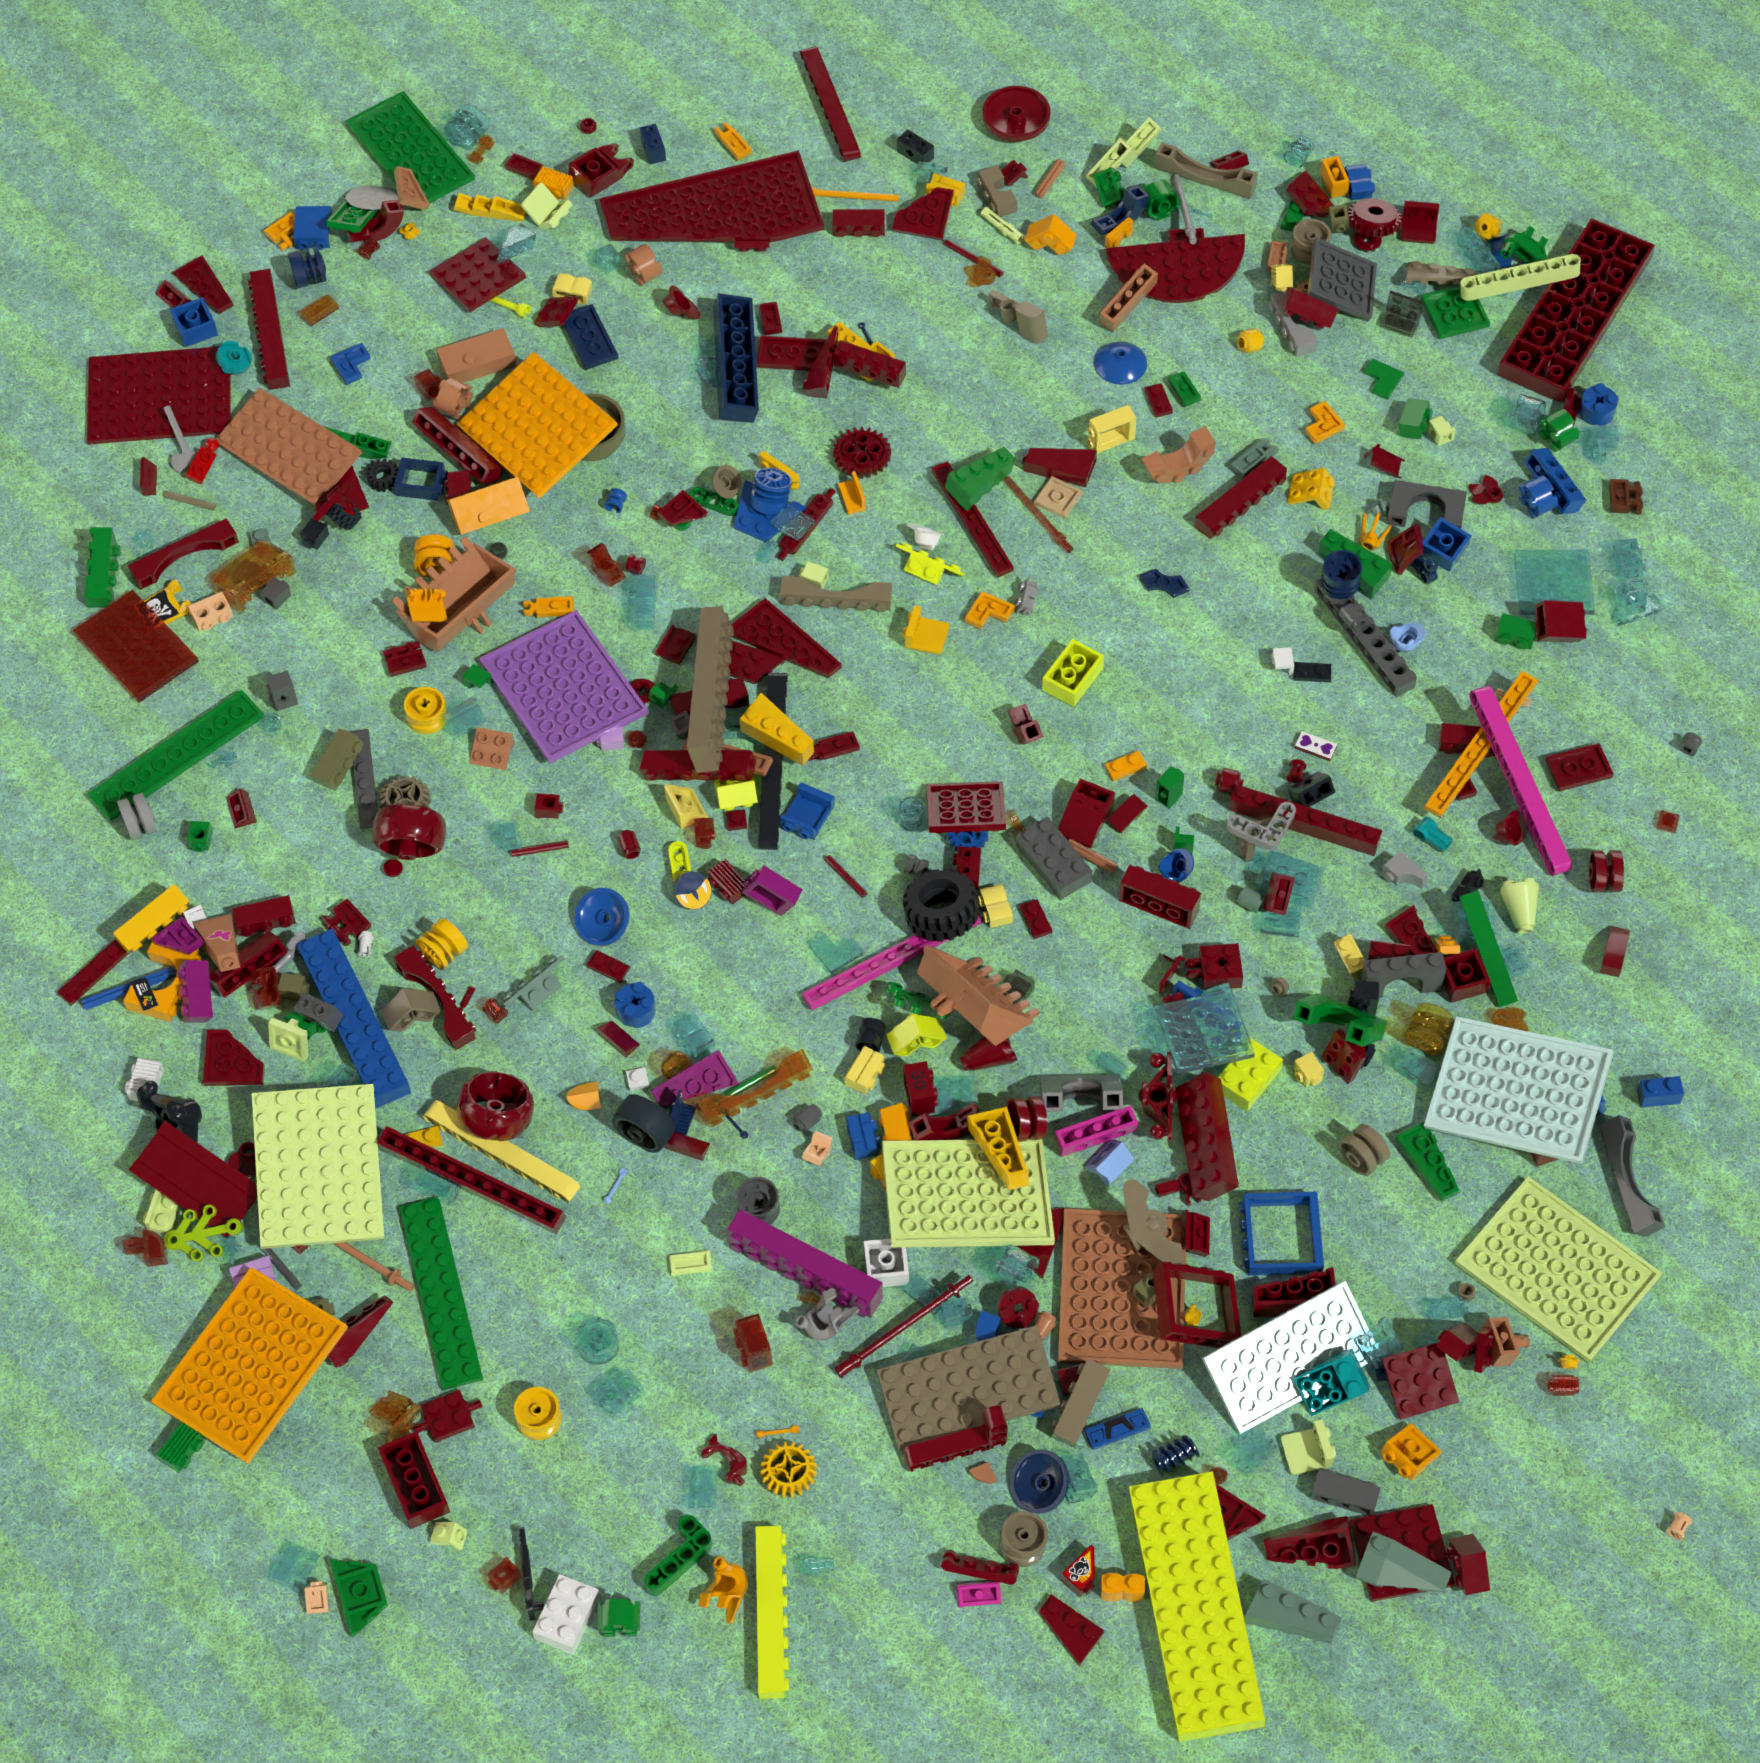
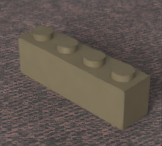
[1050,1359,1111,1447]

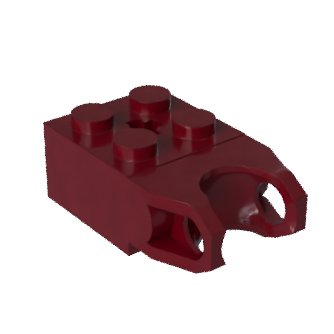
[568,143,634,198]

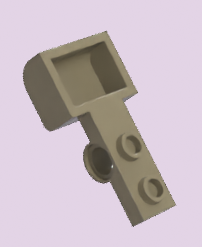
[989,290,1048,343]

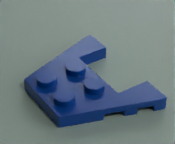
[734,480,807,543]

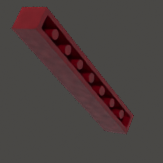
[247,268,290,390]
[1229,784,1383,857]

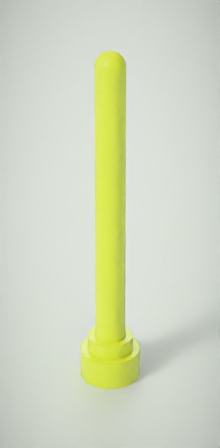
[490,296,531,318]

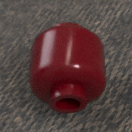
[1215,768,1244,794]

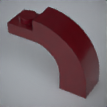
[345,199,404,245]
[909,1102,980,1140]

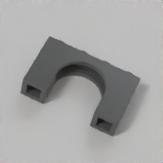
[1387,480,1467,529]
[1360,952,1446,998]
[1040,1074,1123,1112]

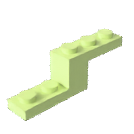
[1085,117,1163,186]

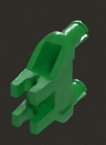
[1500,225,1548,264]

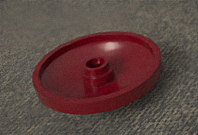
[982,86,1051,142]

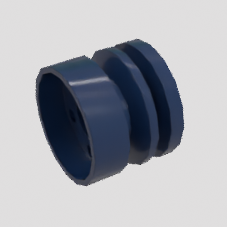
[288,246,326,289]
[1321,550,1362,599]

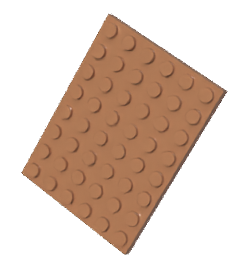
[1058,1208,1186,1369]

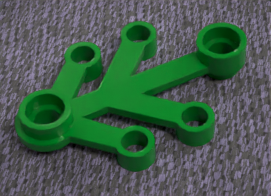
[884,982,950,1019]

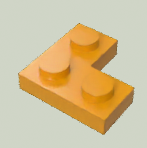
[1305,401,1345,444]
[965,591,1015,629]

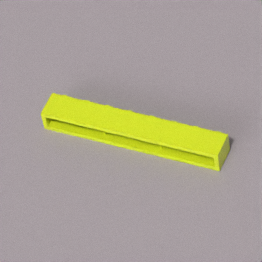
[756,1526,789,1699]

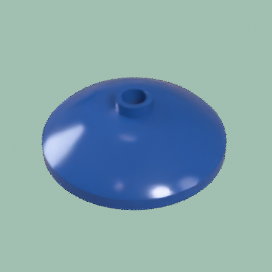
[1094,341,1147,385]
[575,888,630,946]

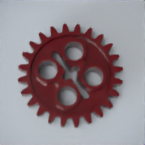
[833,427,891,479]

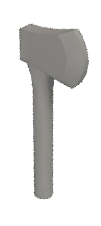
[164,406,196,473]
[249,931,306,995]

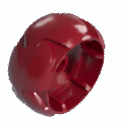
[372,804,446,860]
[456,1071,534,1142]

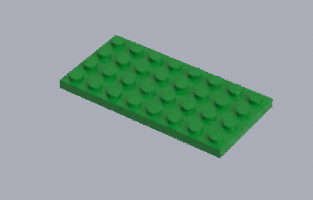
[346,91,475,210]

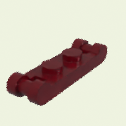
[941,1550,1020,1585]

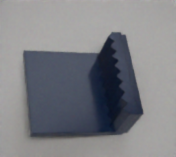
[669,1090,697,1135]

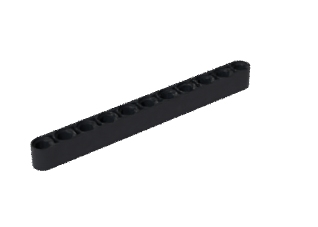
[758,673,788,850]

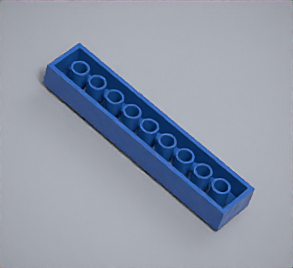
[297,928,411,1109]

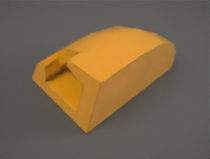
[566,1081,602,1110]

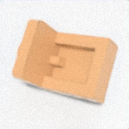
[802,1131,833,1166]

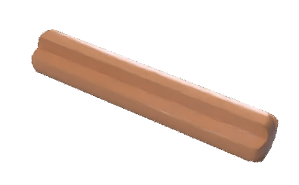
[1035,159,1065,199]
[1068,839,1118,873]

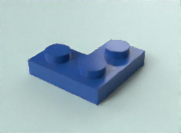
[330,343,371,385]

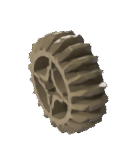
[379,774,431,808]

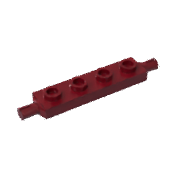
[777,487,836,561]

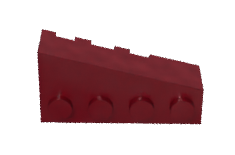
[1251,1267,1336,1318]

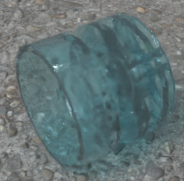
[444,104,489,150]

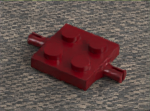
[413,1389,483,1443]

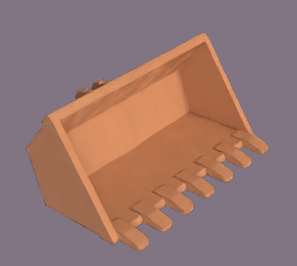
[392,537,516,652]
[917,945,1040,1046]

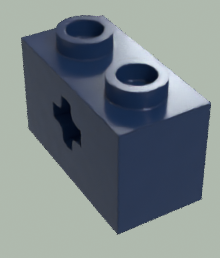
[639,123,666,165]

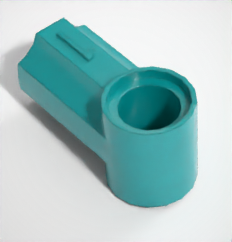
[1412,817,1453,853]

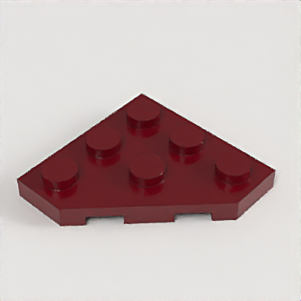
[892,187,954,241]
[203,1029,265,1086]

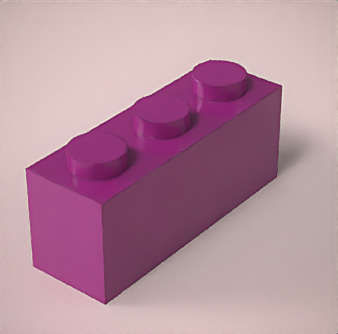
[177,960,213,1023]

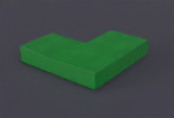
[1364,358,1404,400]

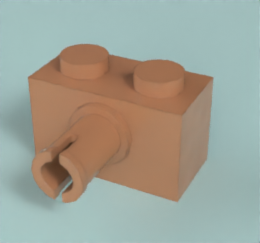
[1480,1317,1530,1367]

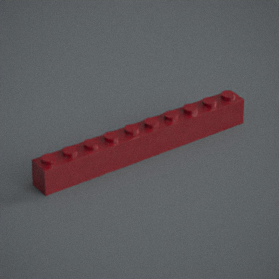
[377,1126,566,1235]

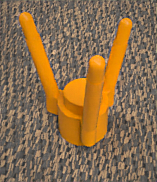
[1359,512,1393,551]

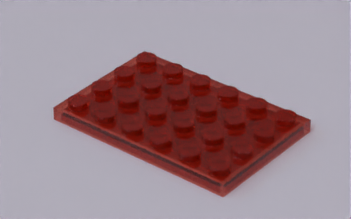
[72,589,199,703]

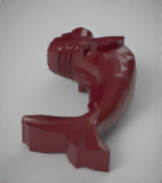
[701,1434,748,1487]

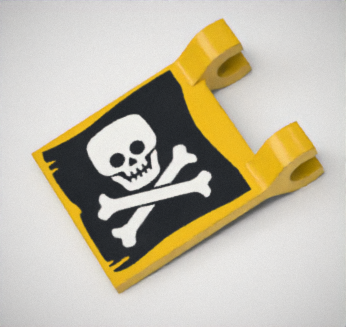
[134,579,192,632]

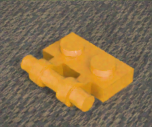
[264,212,295,251]

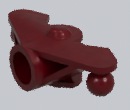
[1138,1051,1176,1141]

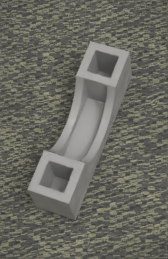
[1269,291,1317,357]

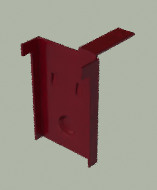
[1364,444,1405,479]
[1159,954,1186,994]

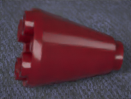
[959,1036,1018,1071]

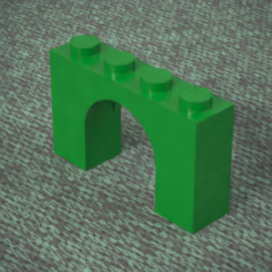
[1292,993,1387,1047]

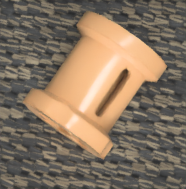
[1666,1512,1692,1541]

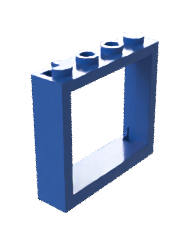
[1239,1192,1324,1276]

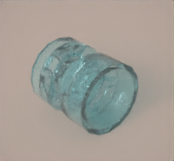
[1284,135,1314,168]
[899,796,924,830]

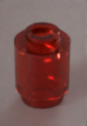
[1547,1375,1579,1396]

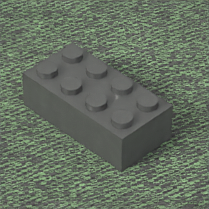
[1016,816,1093,900]

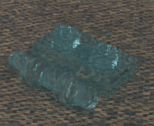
[267,1540,320,1593]

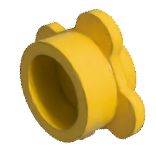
[400,223,420,240]
[1184,1304,1202,1327]
[1558,1355,1580,1369]

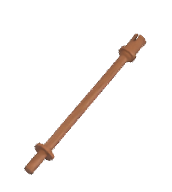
[332,1242,414,1292]

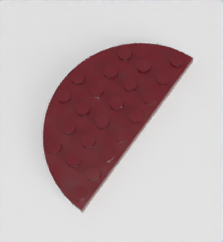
[1106,234,1245,303]

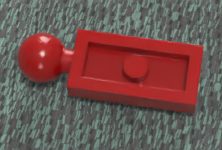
[185,438,219,484]

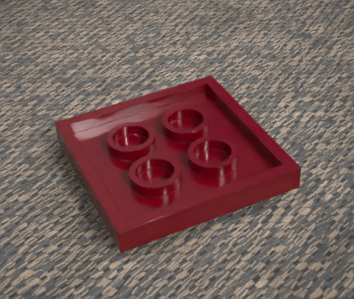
[1381,1342,1459,1420]

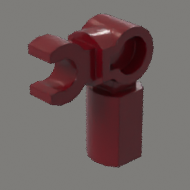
[1155,1173,1201,1206]

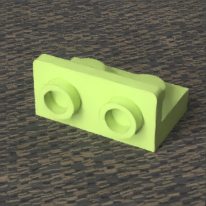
[143,1189,180,1234]

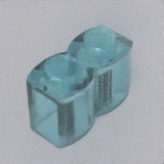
[673,1012,715,1059]

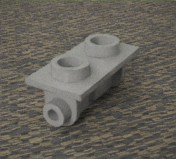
[1014,576,1038,616]

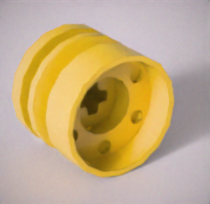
[416,918,469,970]

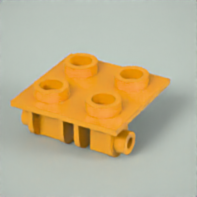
[405,588,448,622]

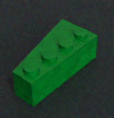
[945,447,1016,511]
[85,527,121,608]

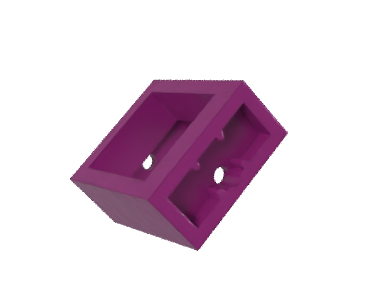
[742,865,803,916]

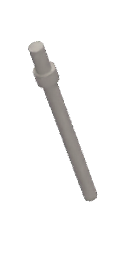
[1173,174,1197,244]

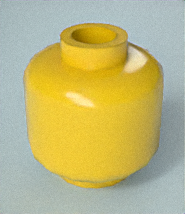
[1237,328,1264,353]

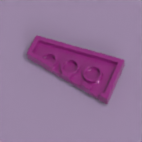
[650,1050,739,1108]

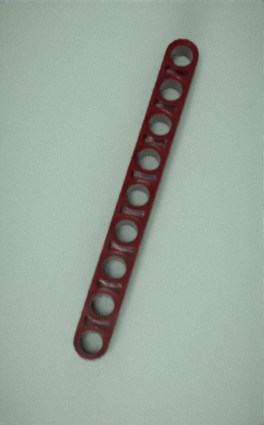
[800,46,861,162]

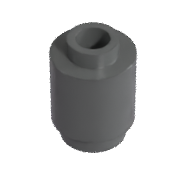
[1339,603,1366,631]
[793,1104,822,1133]

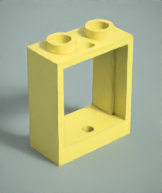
[1087,405,1137,453]

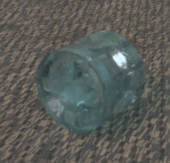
[262,713,282,735]

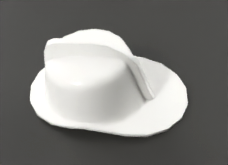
[906,523,945,551]

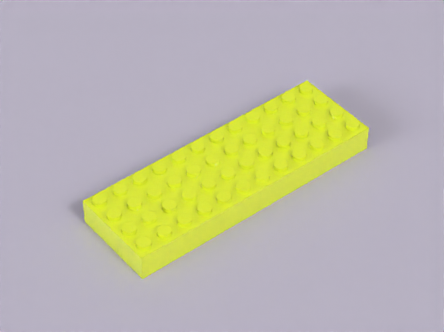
[1129,1471,1265,1742]

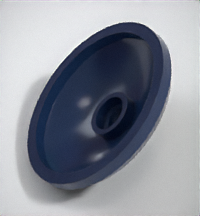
[1010,1449,1069,1514]

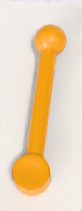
[756,1425,799,1438]

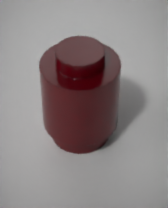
[617,830,641,859]

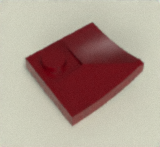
[1387,523,1424,575]

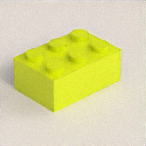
[1042,639,1104,707]
[1218,1038,1283,1112]

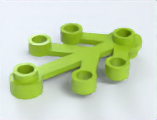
[164,1205,243,1262]

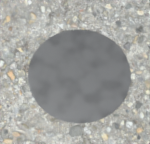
[346,185,398,210]

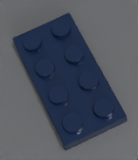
[563,304,619,370]

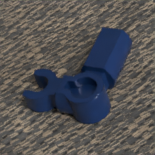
[1410,555,1438,585]

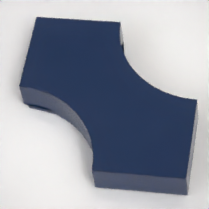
[1140,569,1190,598]

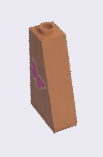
[193,914,240,972]

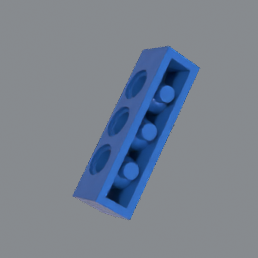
[1524,448,1586,514]

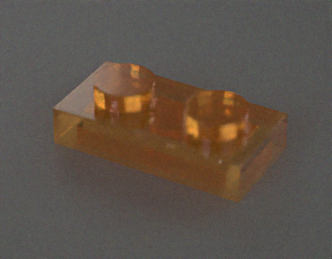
[300,294,339,326]

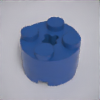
[1579,383,1619,426]
[1518,475,1558,518]
[615,982,656,1028]

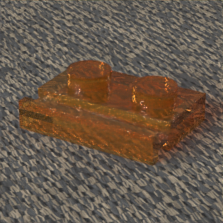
[369,1390,414,1426]

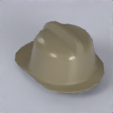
[712,465,741,499]

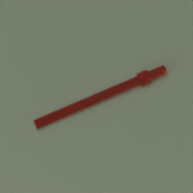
[1004,476,1073,553]

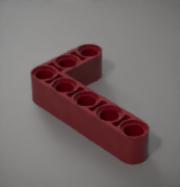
[903,1405,1008,1472]

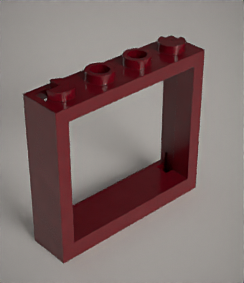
[1153,1262,1241,1348]

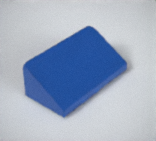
[1491,234,1512,268]

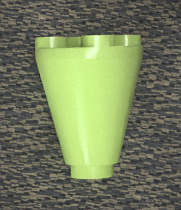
[1500,878,1539,934]

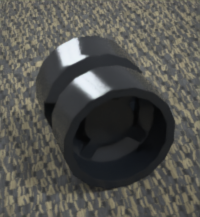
[855,1018,886,1053]

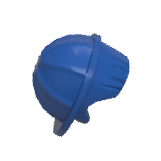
[1159,849,1194,882]

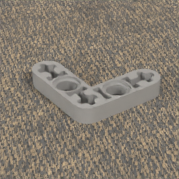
[1226,802,1296,850]

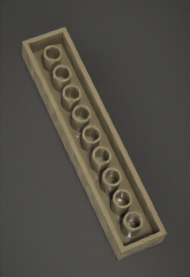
[687,606,734,773]

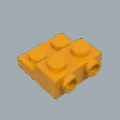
[1381,1423,1442,1481]

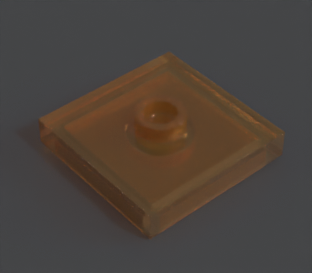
[385,1403,421,1444]

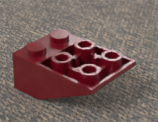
[1058,778,1115,848]

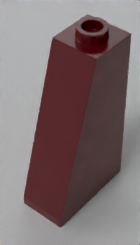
[1022,448,1097,488]

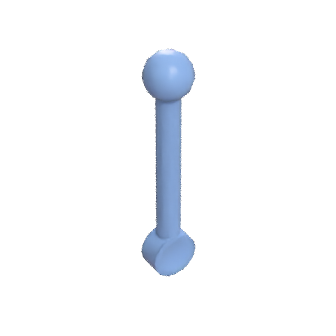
[604,1168,627,1204]

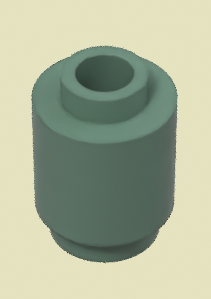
[1235,886,1265,913]

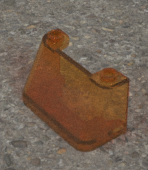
[211,540,297,614]

